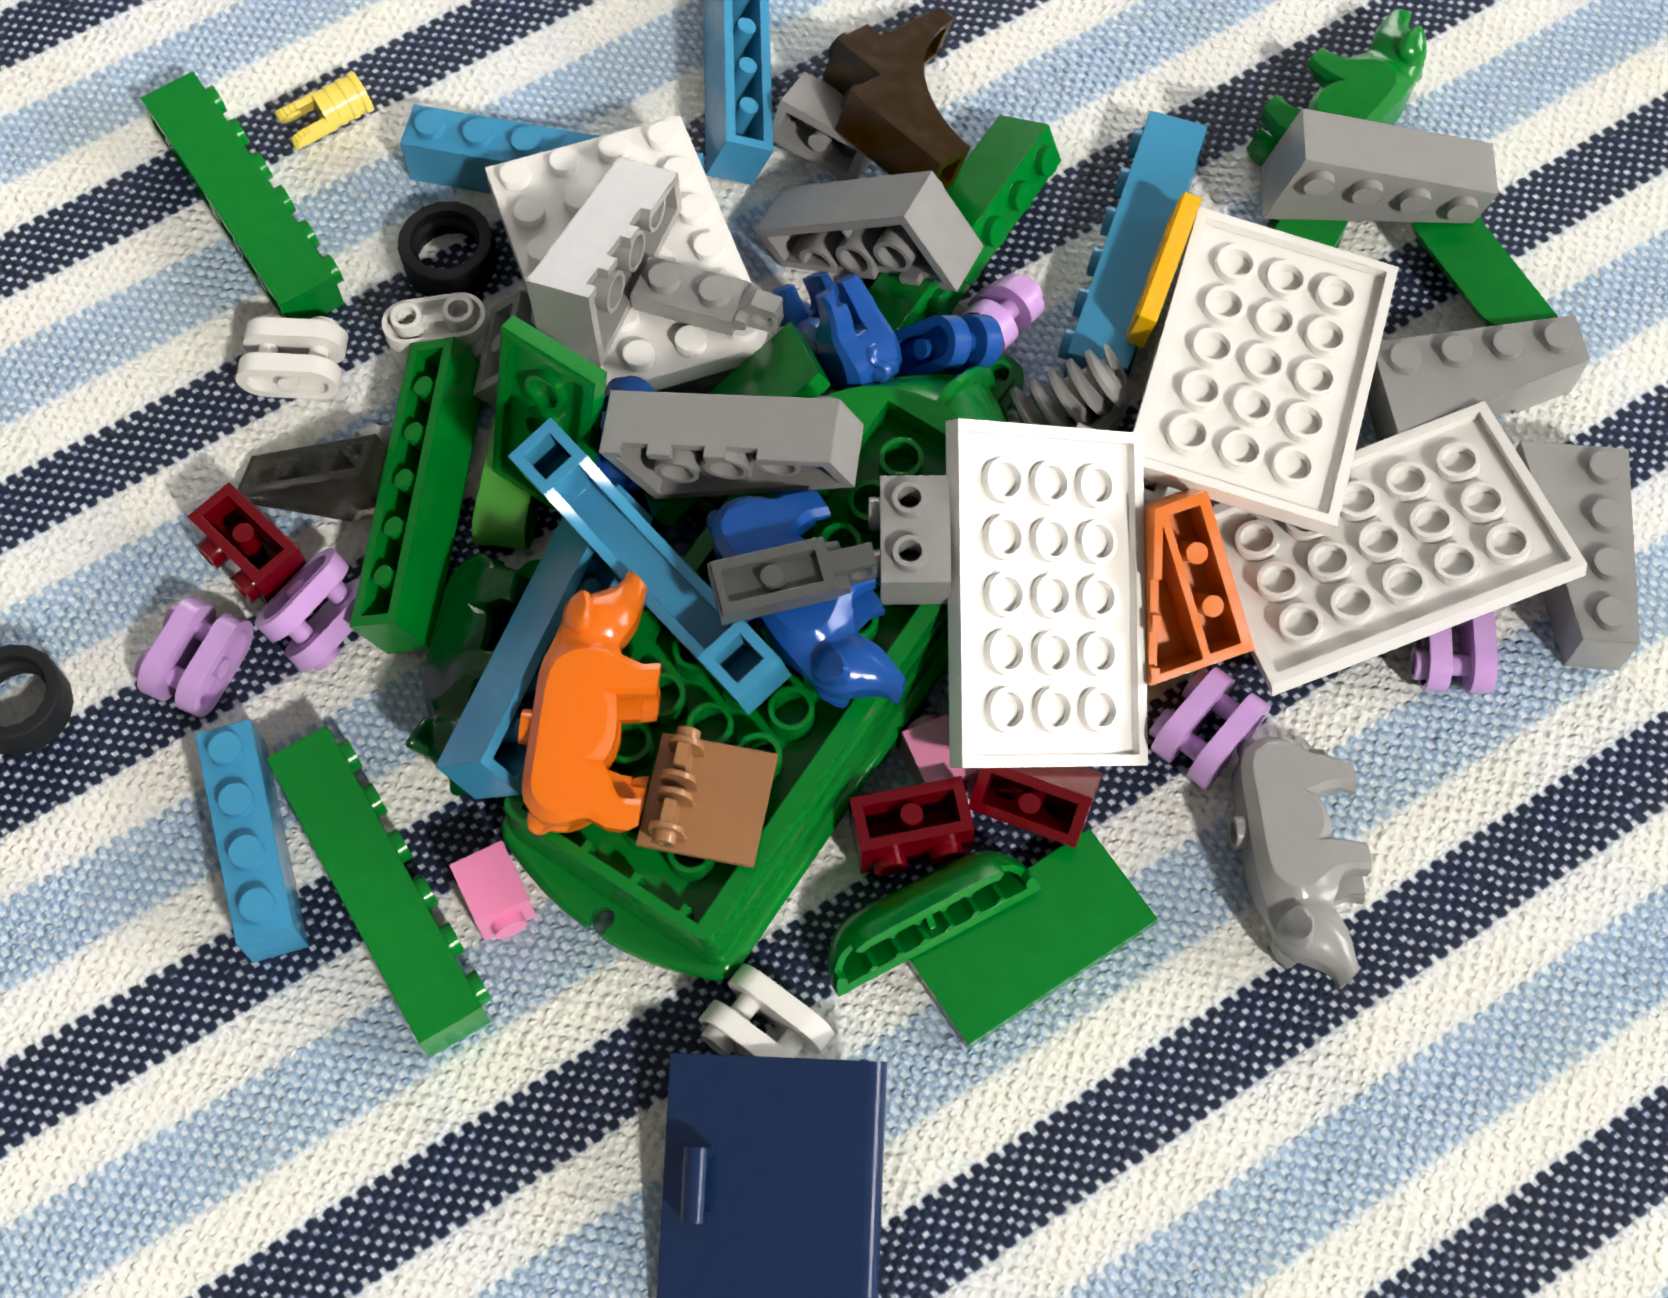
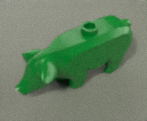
[1246,9,1427,166]

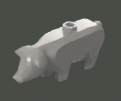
[1229,736,1372,990]

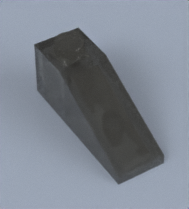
[237,434,388,522]

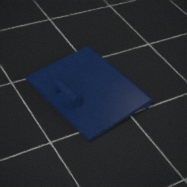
[657,1053,887,1298]

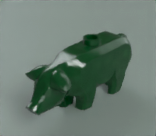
[406,554,540,796]

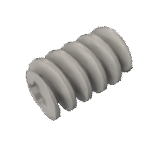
[1010,342,1130,427]

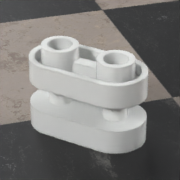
[382,292,488,373]
[235,314,349,400]
[699,963,835,1058]

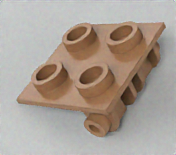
[636,726,778,869]

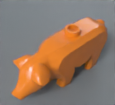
[518,570,661,835]

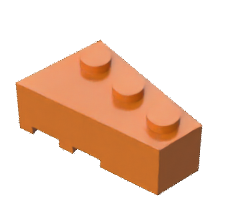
[1144,489,1255,686]

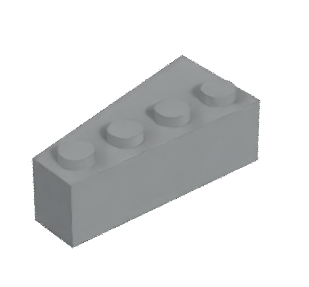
[1260,108,1498,223]
[526,157,682,367]
[754,170,984,292]
[1367,315,1590,442]
[599,390,864,500]
[1516,440,1640,670]

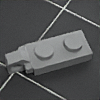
[630,255,784,336]

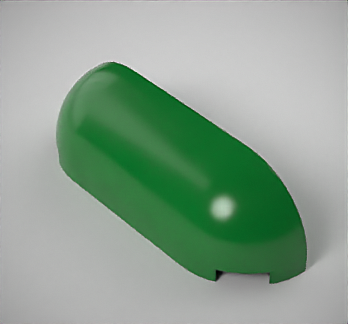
[1411,217,1558,327]
[827,851,1042,997]

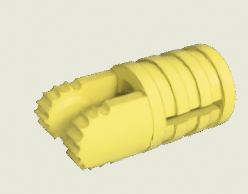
[274,71,374,150]

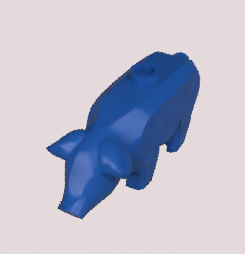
[772,271,902,391]
[706,490,906,709]

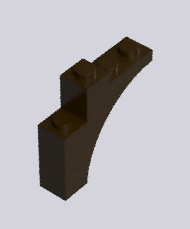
[822,7,971,190]

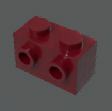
[187,482,306,605]
[969,766,1103,848]
[849,776,975,876]

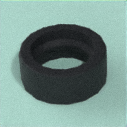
[397,201,498,297]
[0,644,74,755]

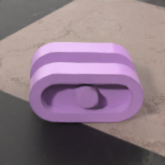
[955,273,1045,353]
[255,548,360,672]
[134,597,253,718]
[1409,611,1498,694]
[1148,667,1271,790]

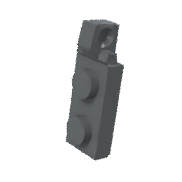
[707,536,878,626]

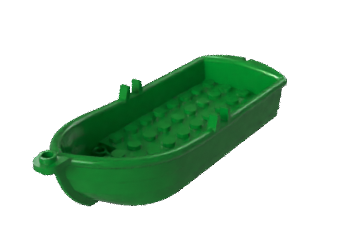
[502,355,1024,981]

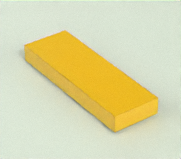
[1125,192,1202,348]

